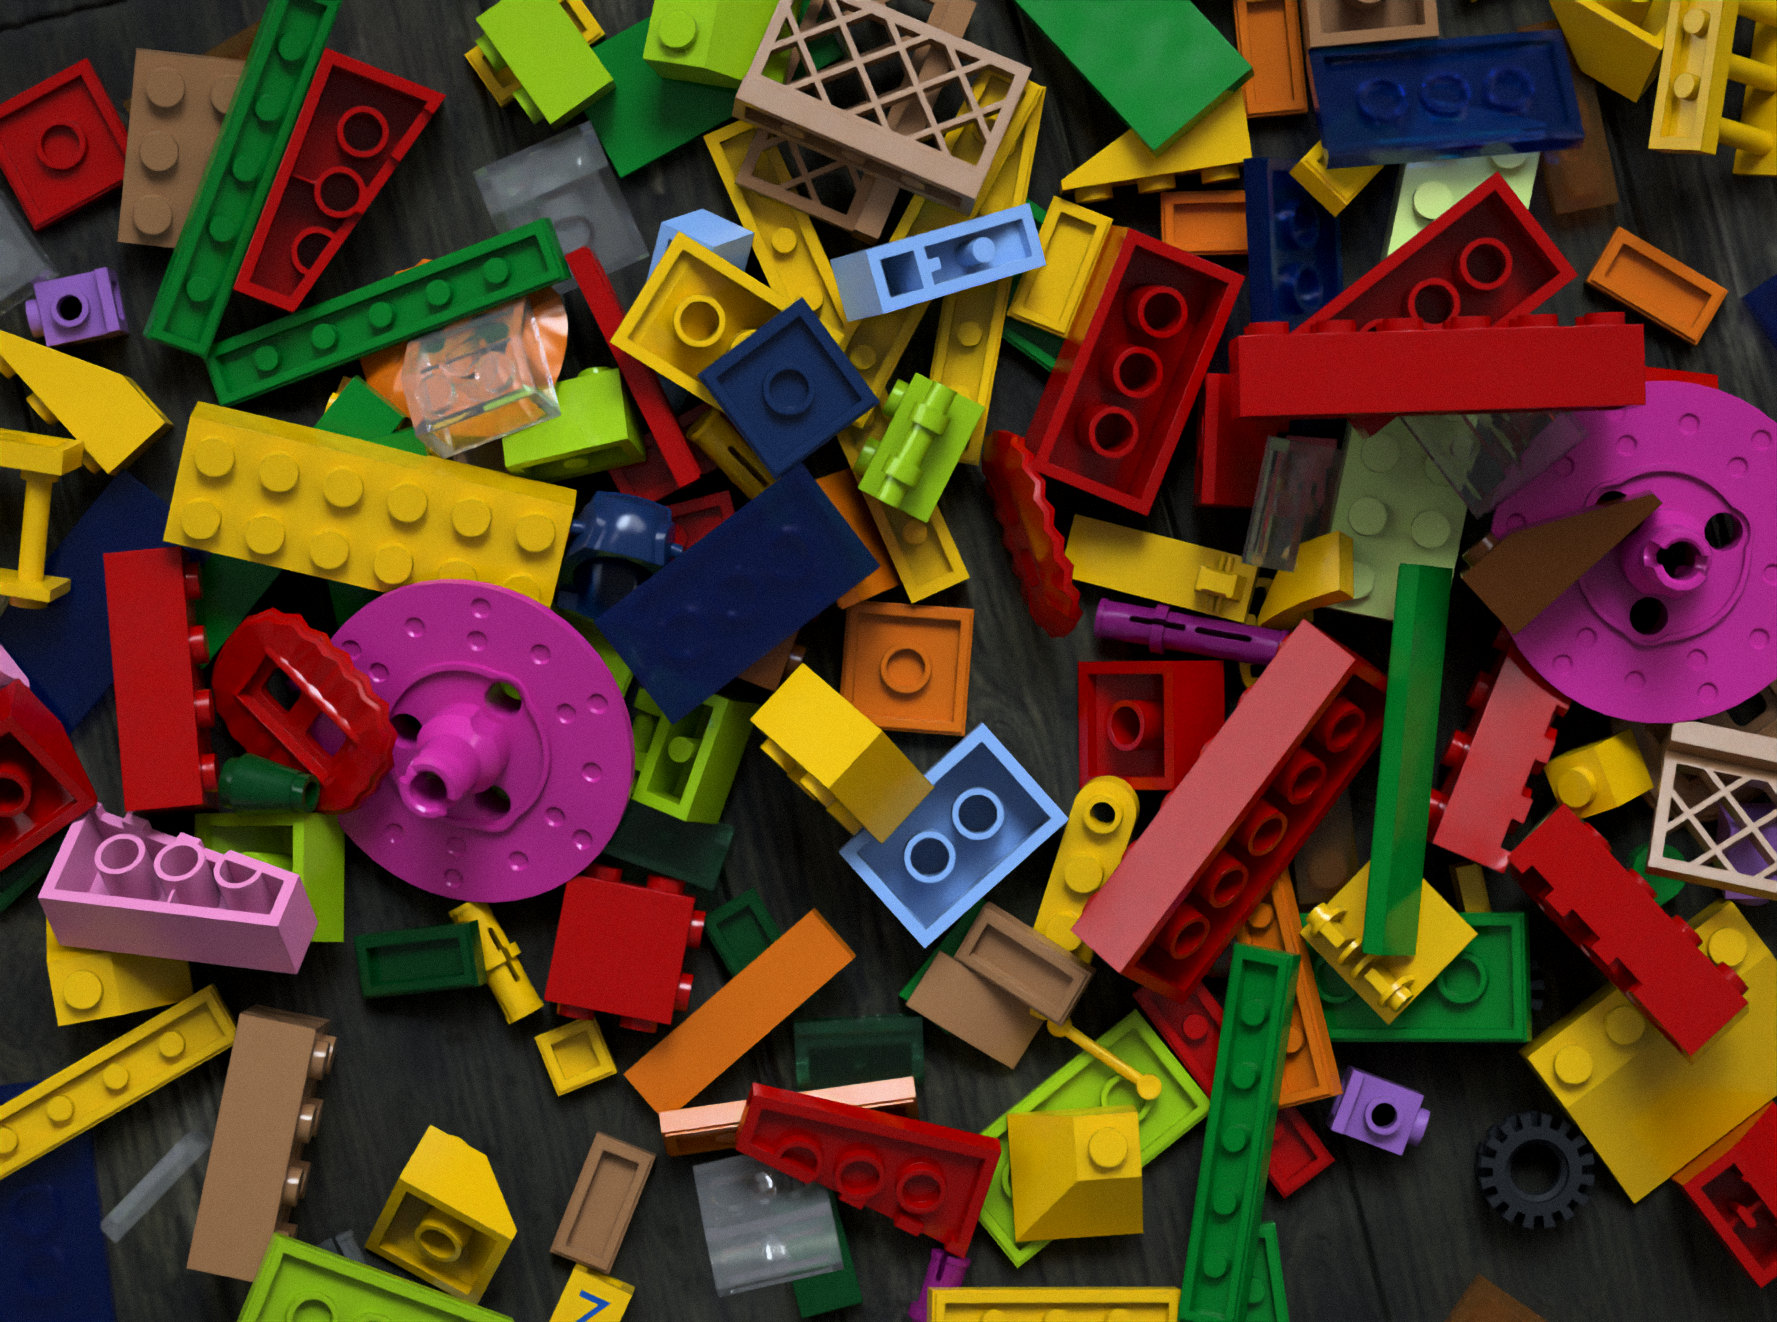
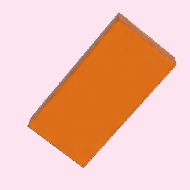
[1231,0,1308,120]
[1159,189,1290,256]
[1583,226,1728,347]

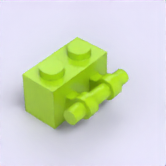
[852,373,985,523]
[631,666,760,824]

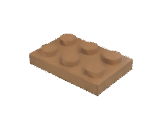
[117,48,246,248]

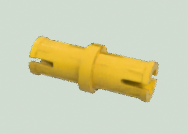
[448,901,544,1025]

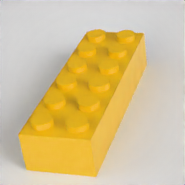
[163,401,577,609]

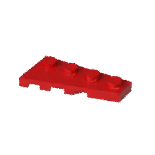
[735,1082,1002,1259]

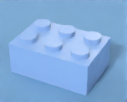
[839,722,1069,948]

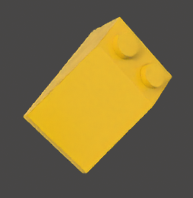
[610,231,845,414]

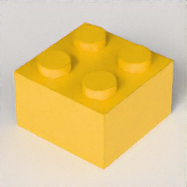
[749,663,935,844]

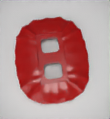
[981,430,1083,639]
[211,607,398,815]

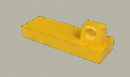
[1064,514,1262,624]

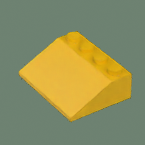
[1517,897,1777,1204]

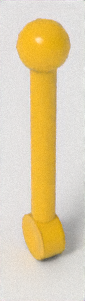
[1047,1017,1162,1100]

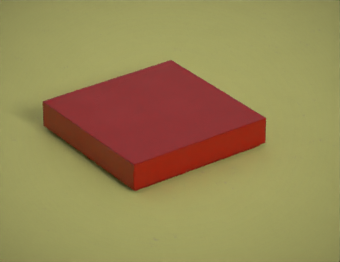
[0,58,128,232]

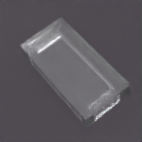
[100,1129,212,1243]

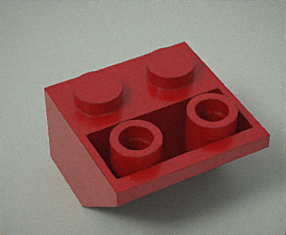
[1670,1100,1777,1288]

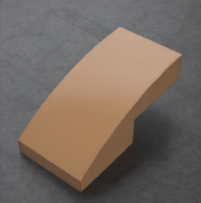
[906,949,1044,1070]

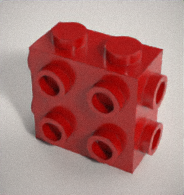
[544,862,706,1033]

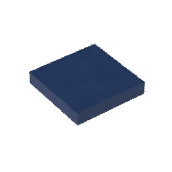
[697,297,880,480]

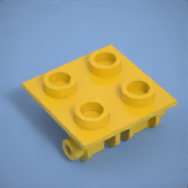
[1299,860,1478,1025]

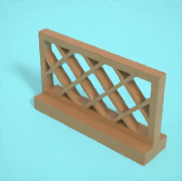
[732,0,1032,217]
[734,0,977,246]
[1644,721,1777,901]

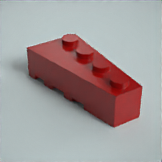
[233,47,447,314]
[103,546,220,818]
[1426,621,1573,874]
[1506,803,1749,1065]

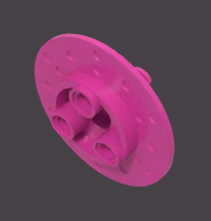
[1491,381,1777,723]
[311,579,635,903]

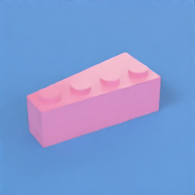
[38,802,318,974]

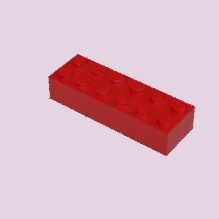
[1228,312,1646,421]
[1070,618,1388,1005]

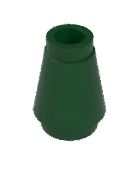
[218,753,320,817]

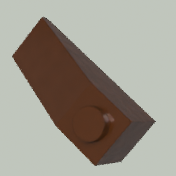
[1460,490,1663,636]

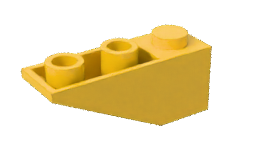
[1059,87,1253,204]
[0,330,174,476]

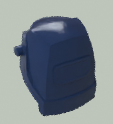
[556,491,683,632]

